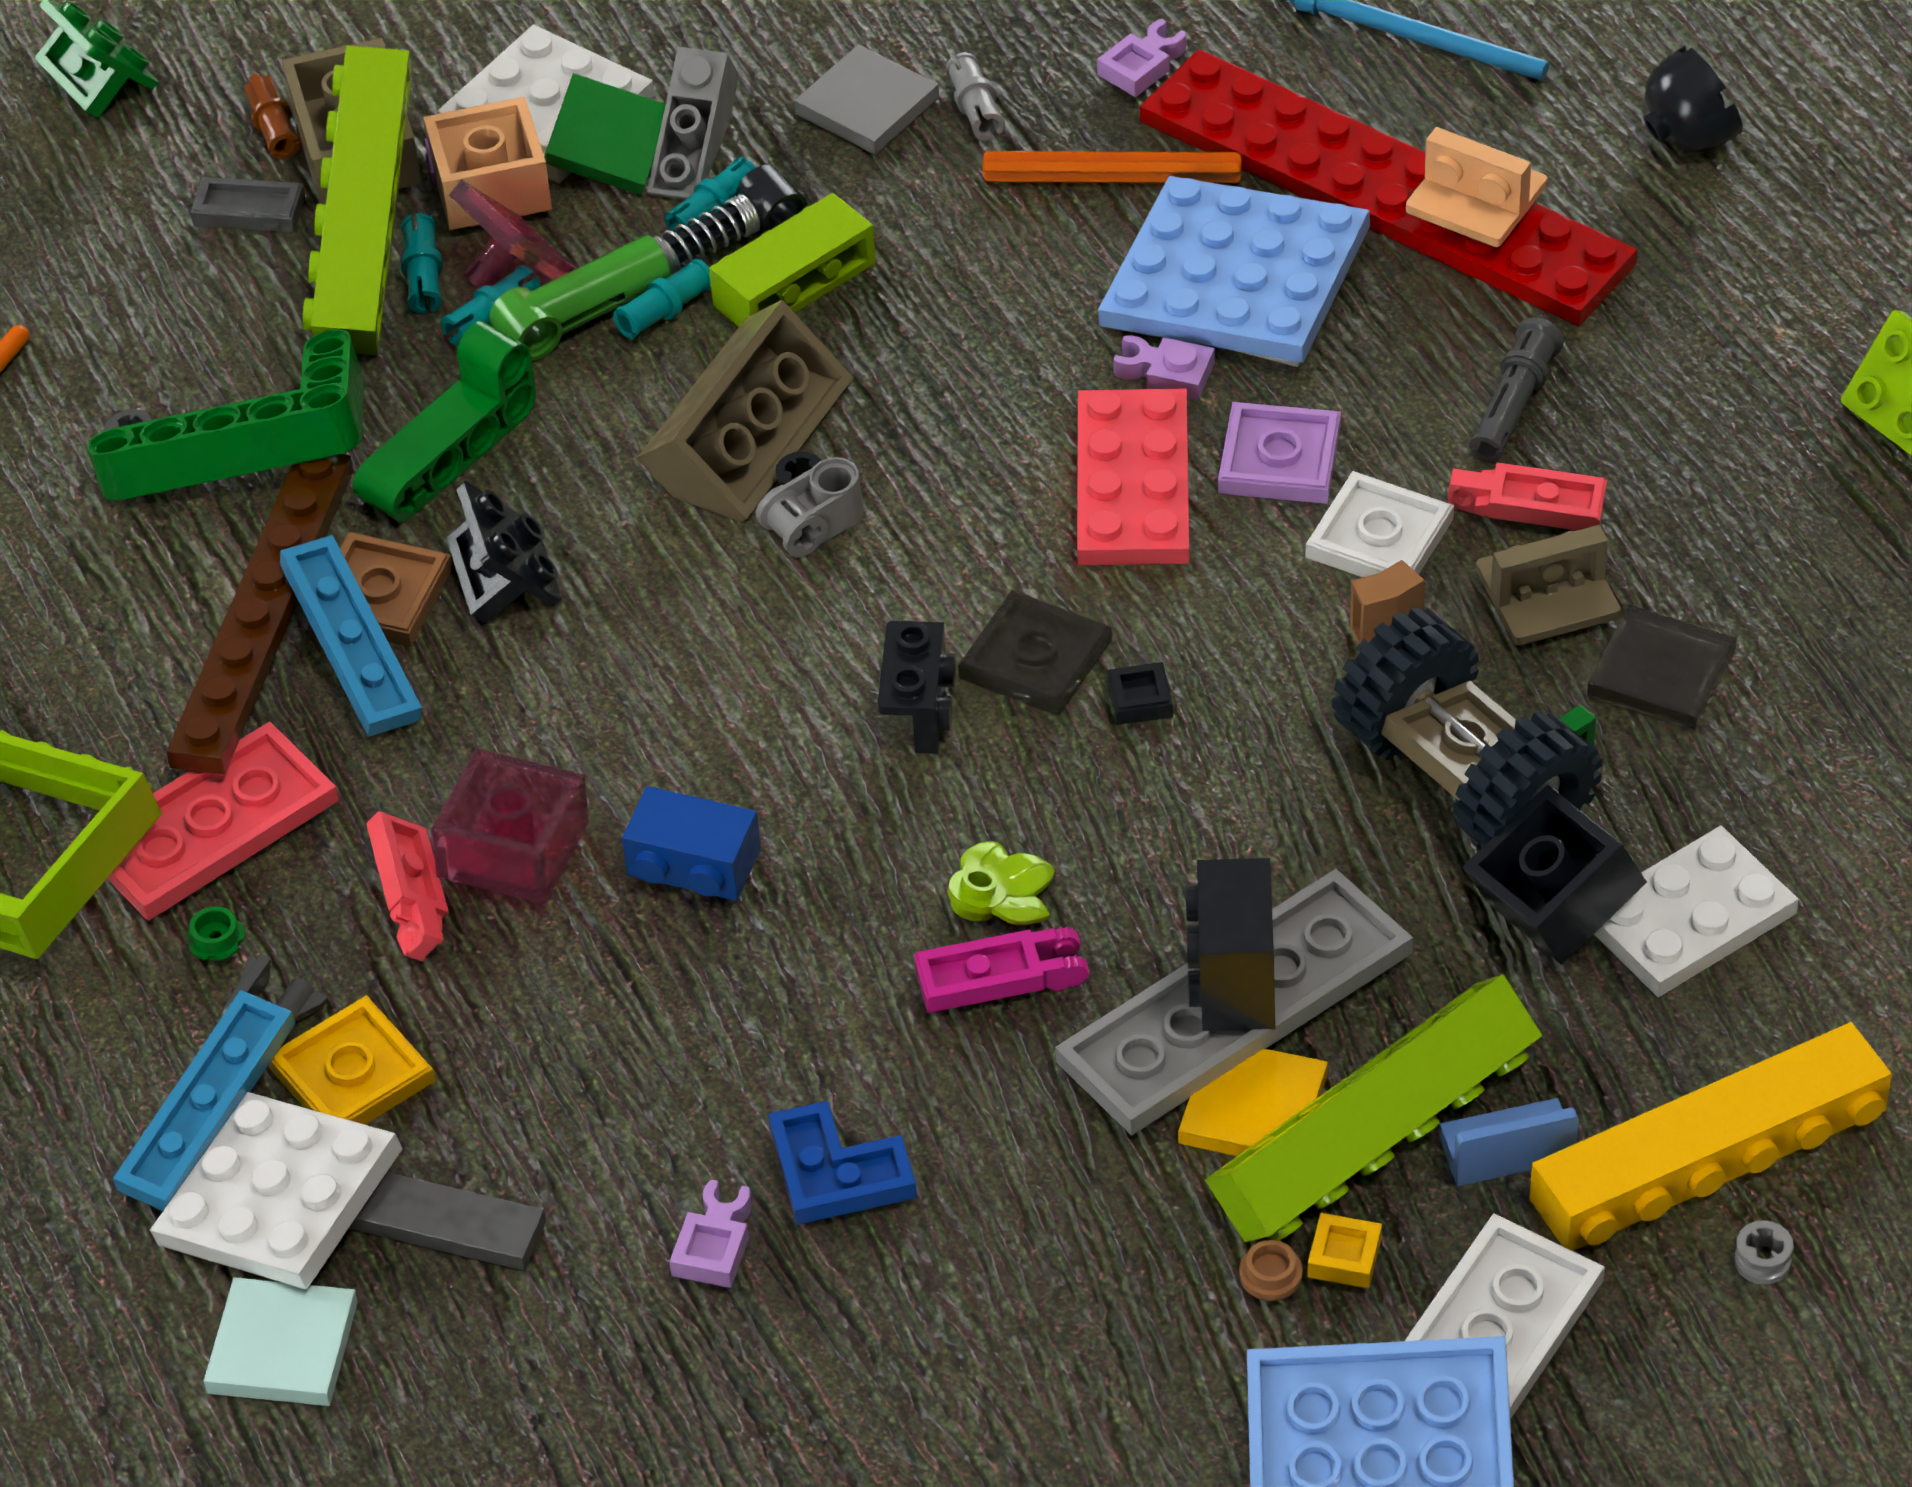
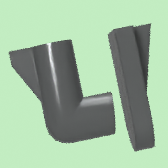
[220,953,327,1023]

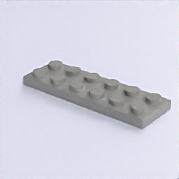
[1055,869,1413,1136]

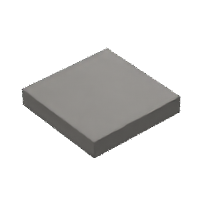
[794,44,939,155]

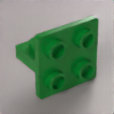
[35,0,159,118]

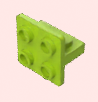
[1841,310,1912,456]

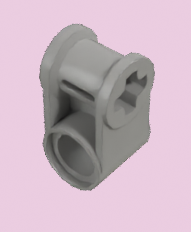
[756,457,864,557]

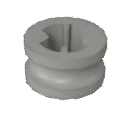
[1734,1221,1794,1284]

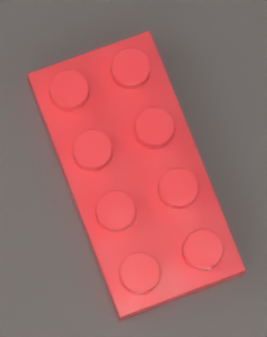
[1077,389,1190,566]
[107,721,339,921]

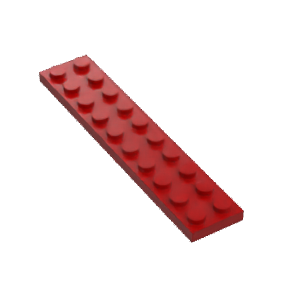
[1140,49,1638,326]

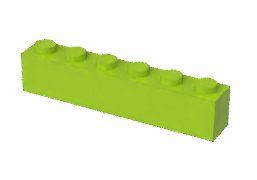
[302,45,412,356]
[1205,974,1543,1242]

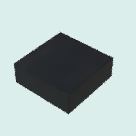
[1107,662,1173,725]

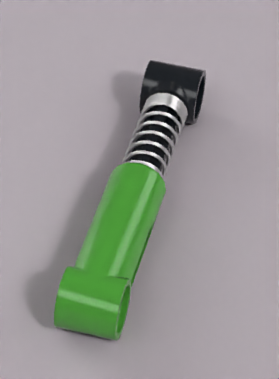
[489,166,809,361]

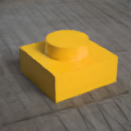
[1307,1213,1382,1289]

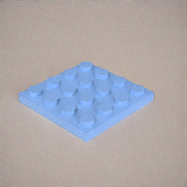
[1098,176,1370,363]
[1247,1336,1514,1487]

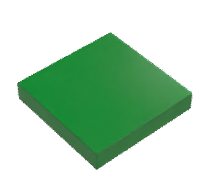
[544,73,666,196]

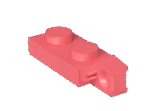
[1448,463,1607,530]
[366,811,449,962]

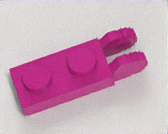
[914,926,1090,1013]

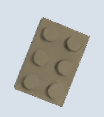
[282,38,422,204]

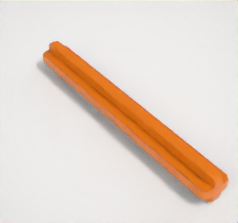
[982,151,1241,184]

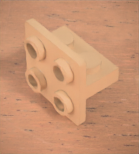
[1406,127,1547,247]

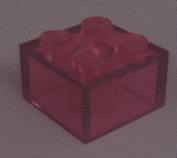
[431,748,589,904]

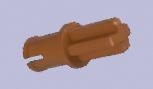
[244,73,301,159]

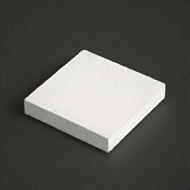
[1305,471,1454,577]

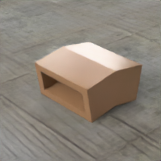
[1350,560,1425,645]

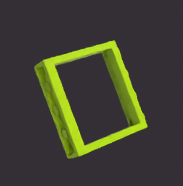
[0,730,162,960]

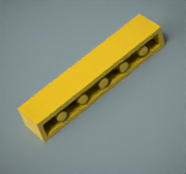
[1529,1022,1892,1251]

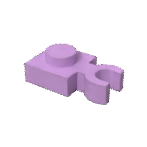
[1097,19,1186,97]
[1113,336,1215,400]
[669,1179,752,1288]

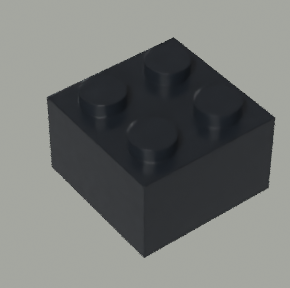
[1463,785,1647,965]
[1186,858,1276,1031]

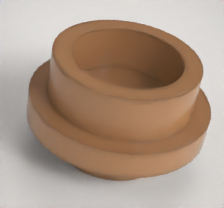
[1239,1240,1302,1301]

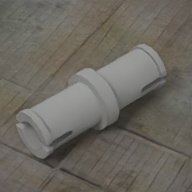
[946,52,1005,141]

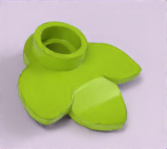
[947,841,1055,925]

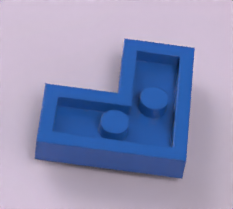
[768,1101,917,1225]

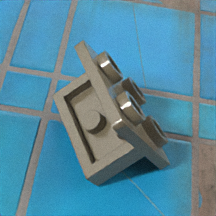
[1476,525,1621,645]

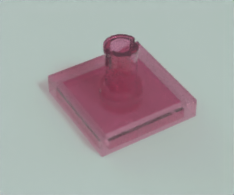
[449,179,577,288]

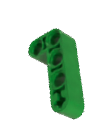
[353,321,536,522]

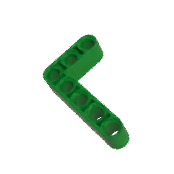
[86,329,365,500]

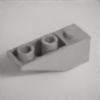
[647,47,739,200]

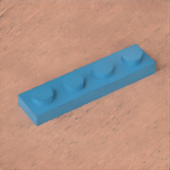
[279,535,422,737]
[113,990,295,1211]

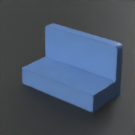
[1439,1098,1579,1186]

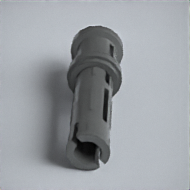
[1469,317,1564,462]

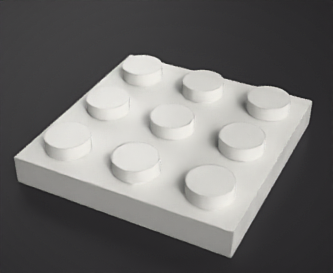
[437,24,655,184]
[150,1092,403,1290]

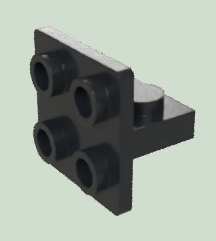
[446,481,562,624]

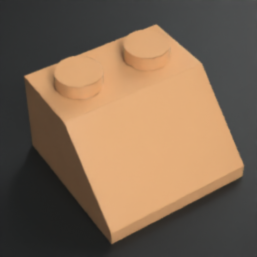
[423,97,552,230]

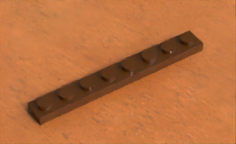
[166,454,353,775]

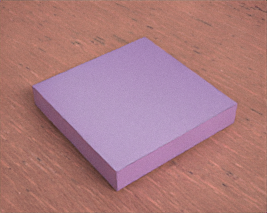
[1218,402,1341,504]

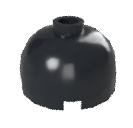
[1643,46,1743,153]

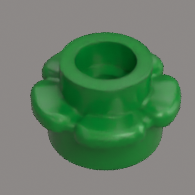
[187,906,245,961]

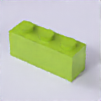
[709,193,876,327]

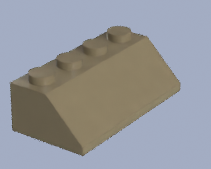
[637,300,854,522]

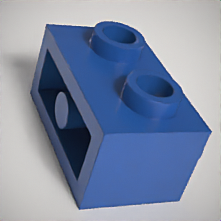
[622,786,761,901]

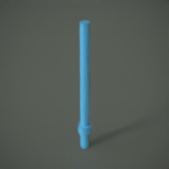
[1285,0,1549,81]

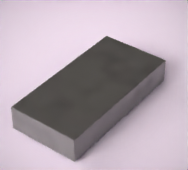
[190,177,306,232]

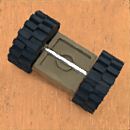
[1332,608,1603,847]

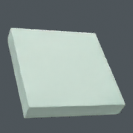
[204,1277,358,1406]

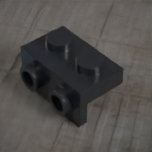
[878,621,956,754]

